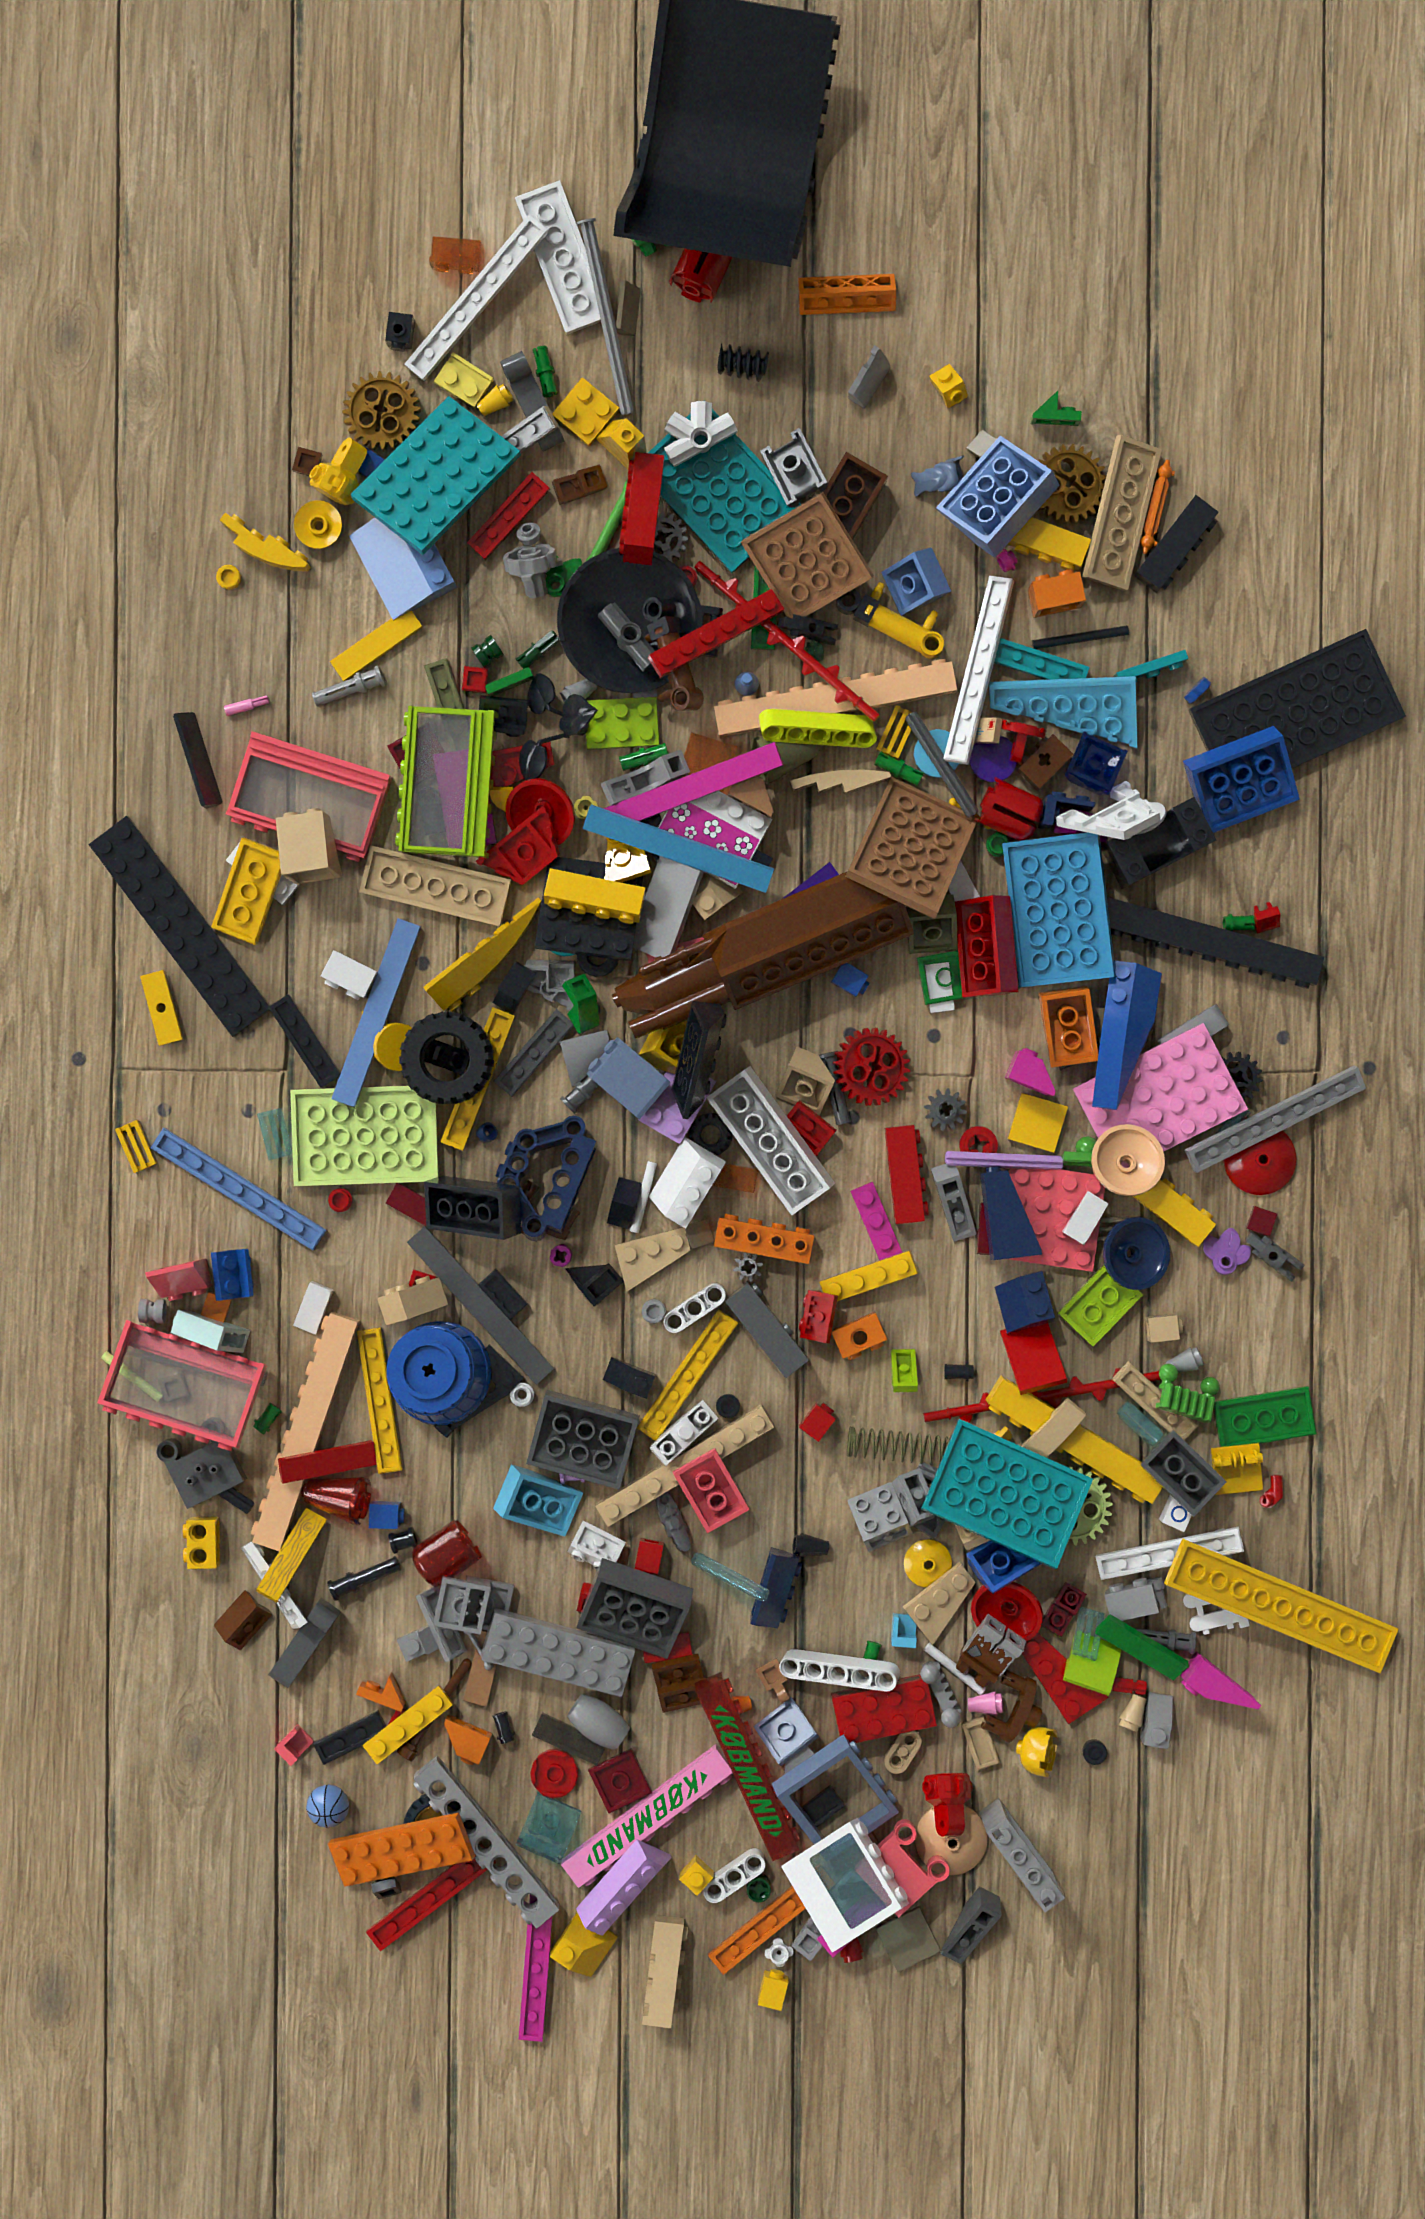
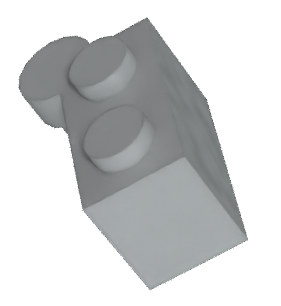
[1104,1577,1168,1621]

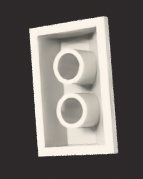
[649,1137,726,1229]

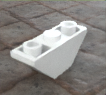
[649,1400,718,1466]

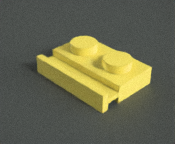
[434,352,494,409]

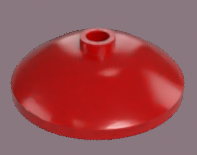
[505,778,575,845]
[1223,1130,1297,1195]
[971,1582,1043,1643]

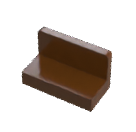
[214,1590,272,1651]

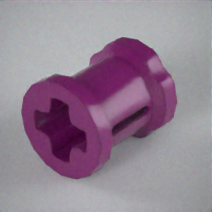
[550,1245,572,1267]

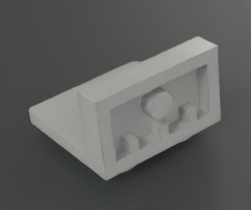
[848,1482,913,1552]

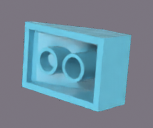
[493,1464,583,1537]

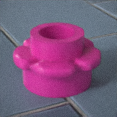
[996,549,1018,572]

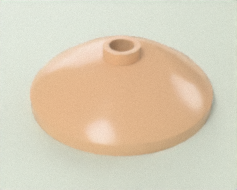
[1091,1124,1165,1196]
[915,1805,987,1875]

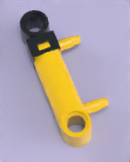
[836,582,944,659]

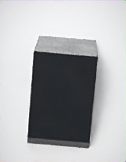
[607,1177,642,1230]

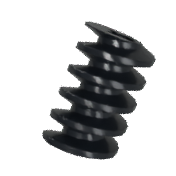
[717,344,769,382]

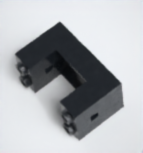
[1101,797,1216,889]

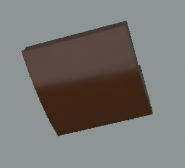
[651,1653,710,1713]

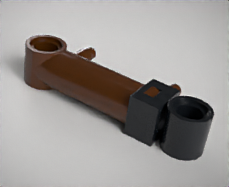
[642,597,704,711]

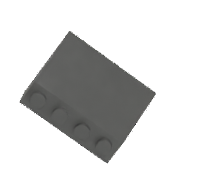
[526,1390,640,1490]
[576,1558,693,1659]

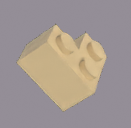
[377,1276,448,1325]

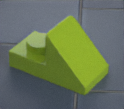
[891,1349,918,1393]

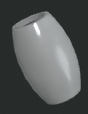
[567,1694,630,1750]

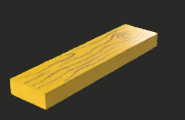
[256,1508,327,1603]

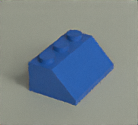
[966,1540,1042,1594]

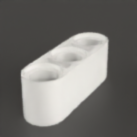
[664,1283,726,1333]
[704,1848,765,1903]

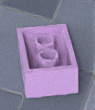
[638,1072,716,1144]

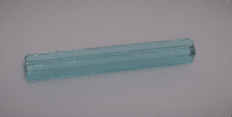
[691,1553,769,1601]

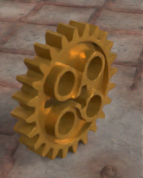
[342,371,421,452]
[1037,444,1107,524]

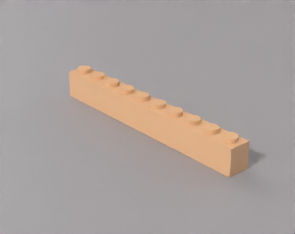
[714,659,957,738]
[251,1312,360,1551]

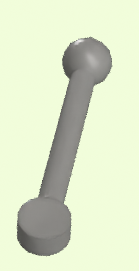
[463,1631,493,1670]

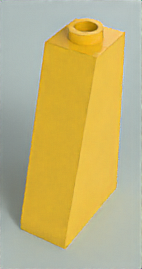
[596,418,647,469]

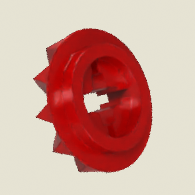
[959,1126,998,1153]

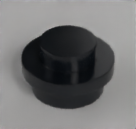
[716,1394,740,1418]

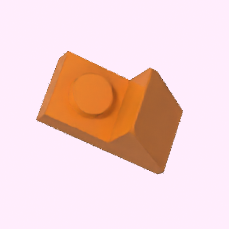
[356,1672,405,1712]

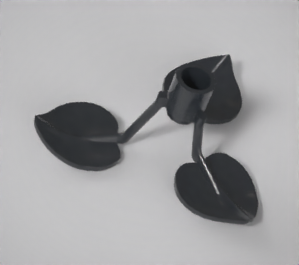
[519,673,598,780]

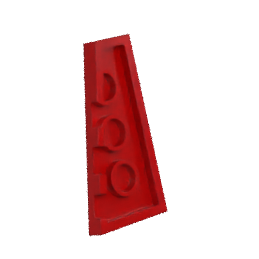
[1022,1632,1109,1724]

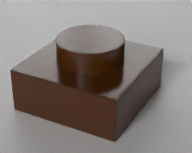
[292,447,323,476]

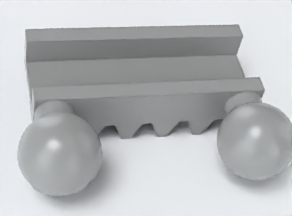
[920,1661,962,1728]

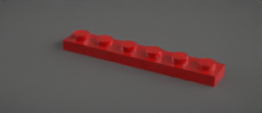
[648,589,784,678]
[366,1842,496,1952]

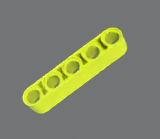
[759,709,877,748]

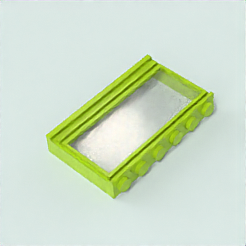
[395,706,499,858]

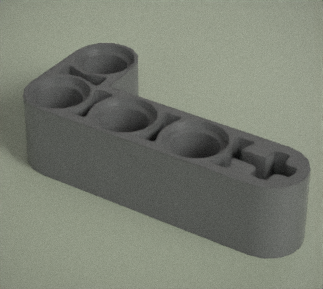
[500,351,565,452]
[268,1598,342,1688]

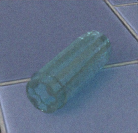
[1116,1401,1163,1446]

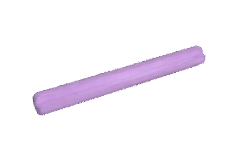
[945,1151,1063,1170]

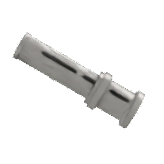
[312,665,386,707]

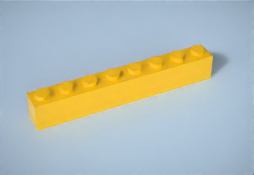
[985,1375,1163,1504]

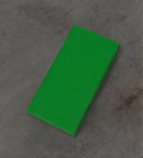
[485,667,534,696]

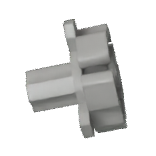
[503,543,563,598]

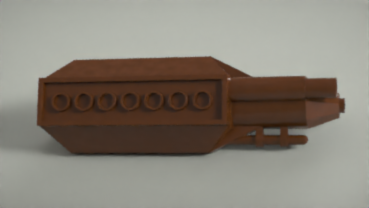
[612,872,914,1039]

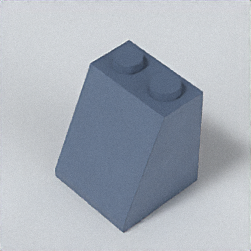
[586,1037,671,1120]

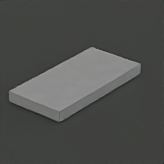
[633,856,704,957]

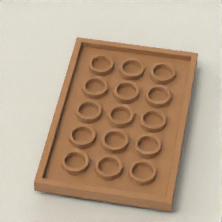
[845,776,979,919]

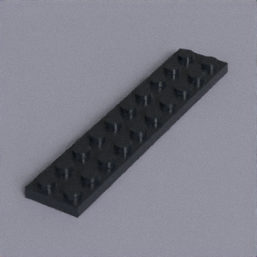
[88,816,270,1037]

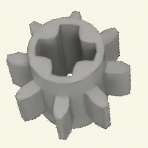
[733,1252,763,1282]

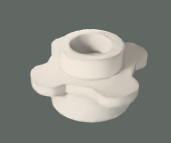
[765,1938,793,1967]

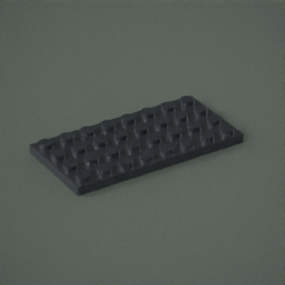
[1188,629,1406,769]

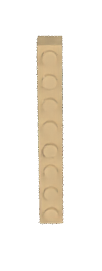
[595,1404,774,1527]

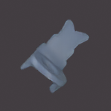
[911,455,964,497]

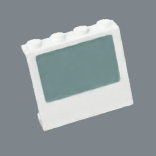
[781,1818,909,1952]

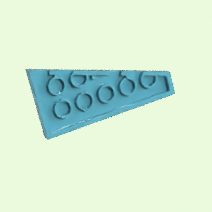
[989,676,1138,748]

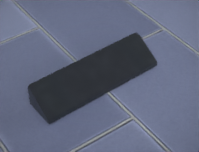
[173,712,222,809]

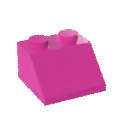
[1005,1048,1056,1096]

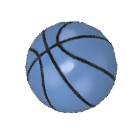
[306,1784,349,1828]

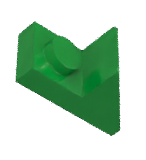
[1030,391,1082,426]

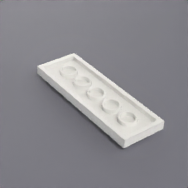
[515,180,601,335]

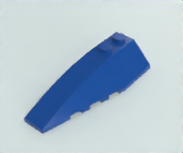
[1092,960,1162,1110]

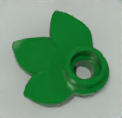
[545,555,582,597]

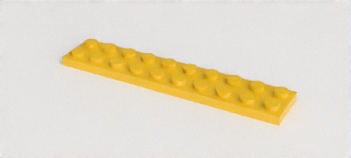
[1164,1538,1399,1674]

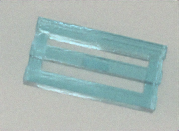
[257,1108,293,1160]
[1071,1607,1105,1661]

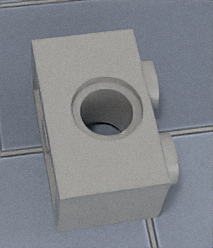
[892,1468,935,1527]

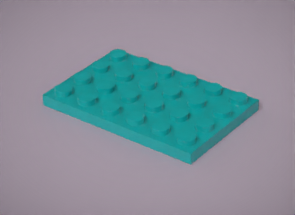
[350,396,521,555]
[648,400,801,573]
[921,1419,1093,1569]

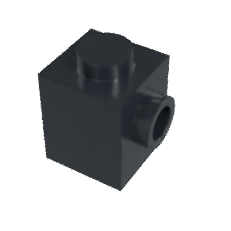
[385,312,415,352]

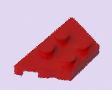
[475,804,560,885]

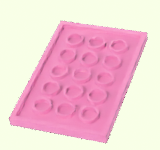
[1073,1022,1248,1168]

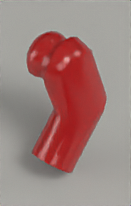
[1259,1475,1283,1508]

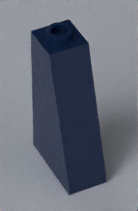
[980,1166,1042,1260]

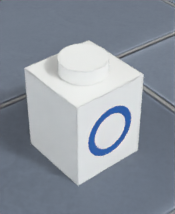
[1159,1495,1192,1532]

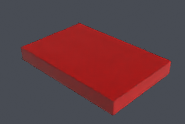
[1000,1324,1067,1395]

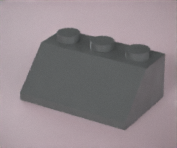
[1140,1430,1227,1517]

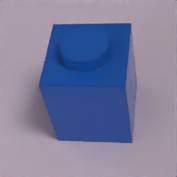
[831,963,870,997]
[369,1501,405,1529]

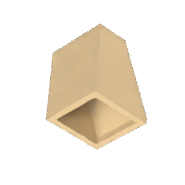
[276,808,342,885]

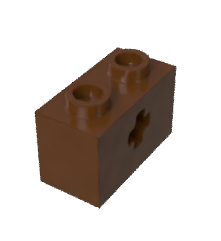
[1017,734,1073,791]

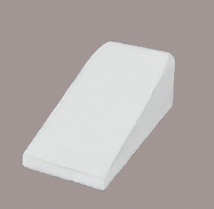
[1062,1191,1108,1245]
[293,1281,334,1335]

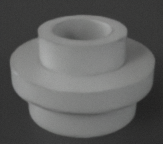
[516,523,541,546]

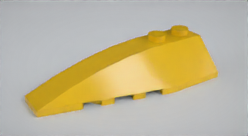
[423,897,542,1012]

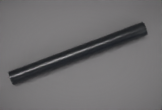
[1032,625,1129,649]

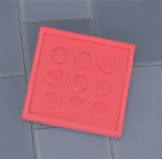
[1009,1168,1105,1272]

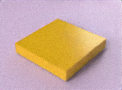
[1007,1093,1068,1153]

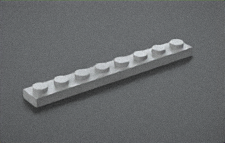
[1185,1066,1366,1173]

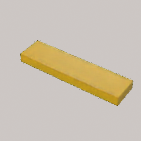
[330,610,423,681]

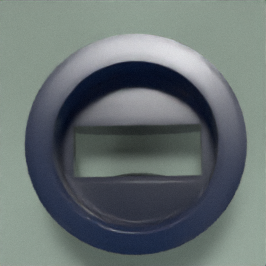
[476,1122,498,1143]

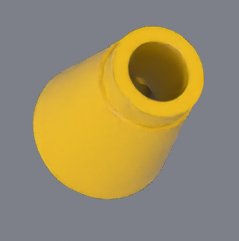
[477,383,514,417]

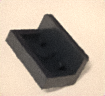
[479,695,529,737]

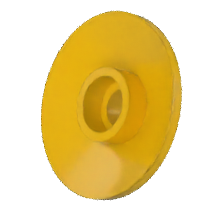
[294,500,342,549]
[904,1539,952,1588]

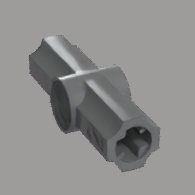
[598,602,655,672]

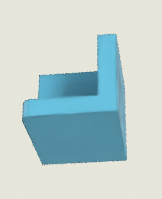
[891,1613,917,1648]

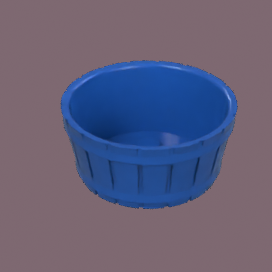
[387,1321,491,1425]

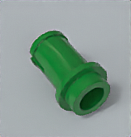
[1222,914,1255,931]
[253,1402,282,1434]
[863,1641,882,1671]

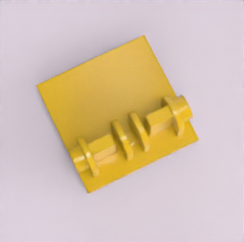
[1211,1443,1263,1495]

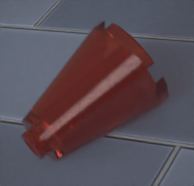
[301,1477,371,1525]

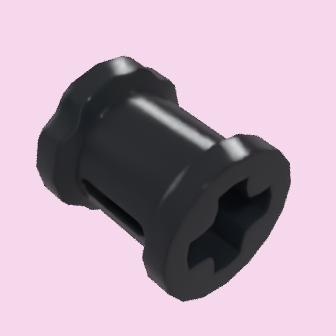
[388,1527,418,1554]

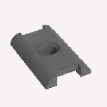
[760,428,828,507]

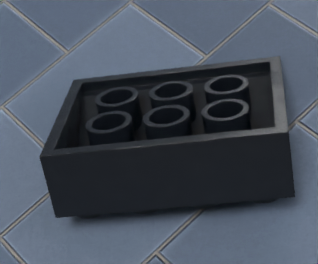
[671,1000,727,1119]

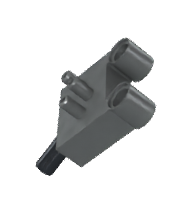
[156,1417,255,1514]

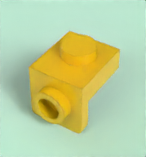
[929,363,968,408]

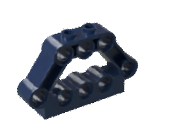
[496,1115,598,1242]

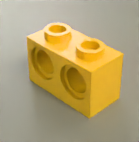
[183,1517,220,1569]

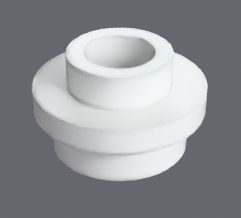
[510,1383,534,1407]

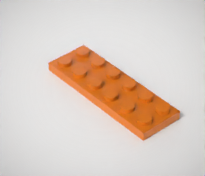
[328,1812,475,1887]

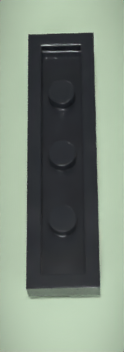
[268,994,341,1088]

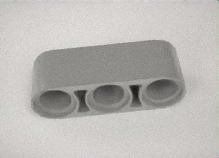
[1157,1004,1229,1045]

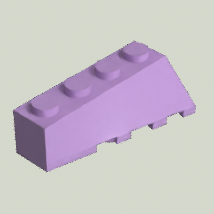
[576,1839,672,1936]

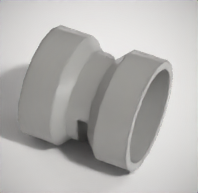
[138,1299,167,1324]

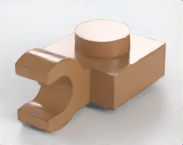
[756,1658,790,1703]

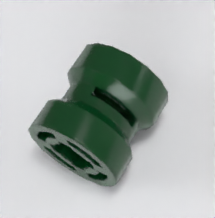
[471,635,504,668]
[747,1873,771,1903]

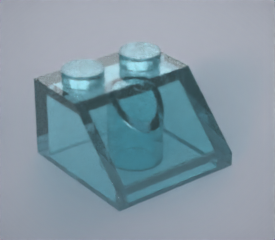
[515,1792,582,1864]

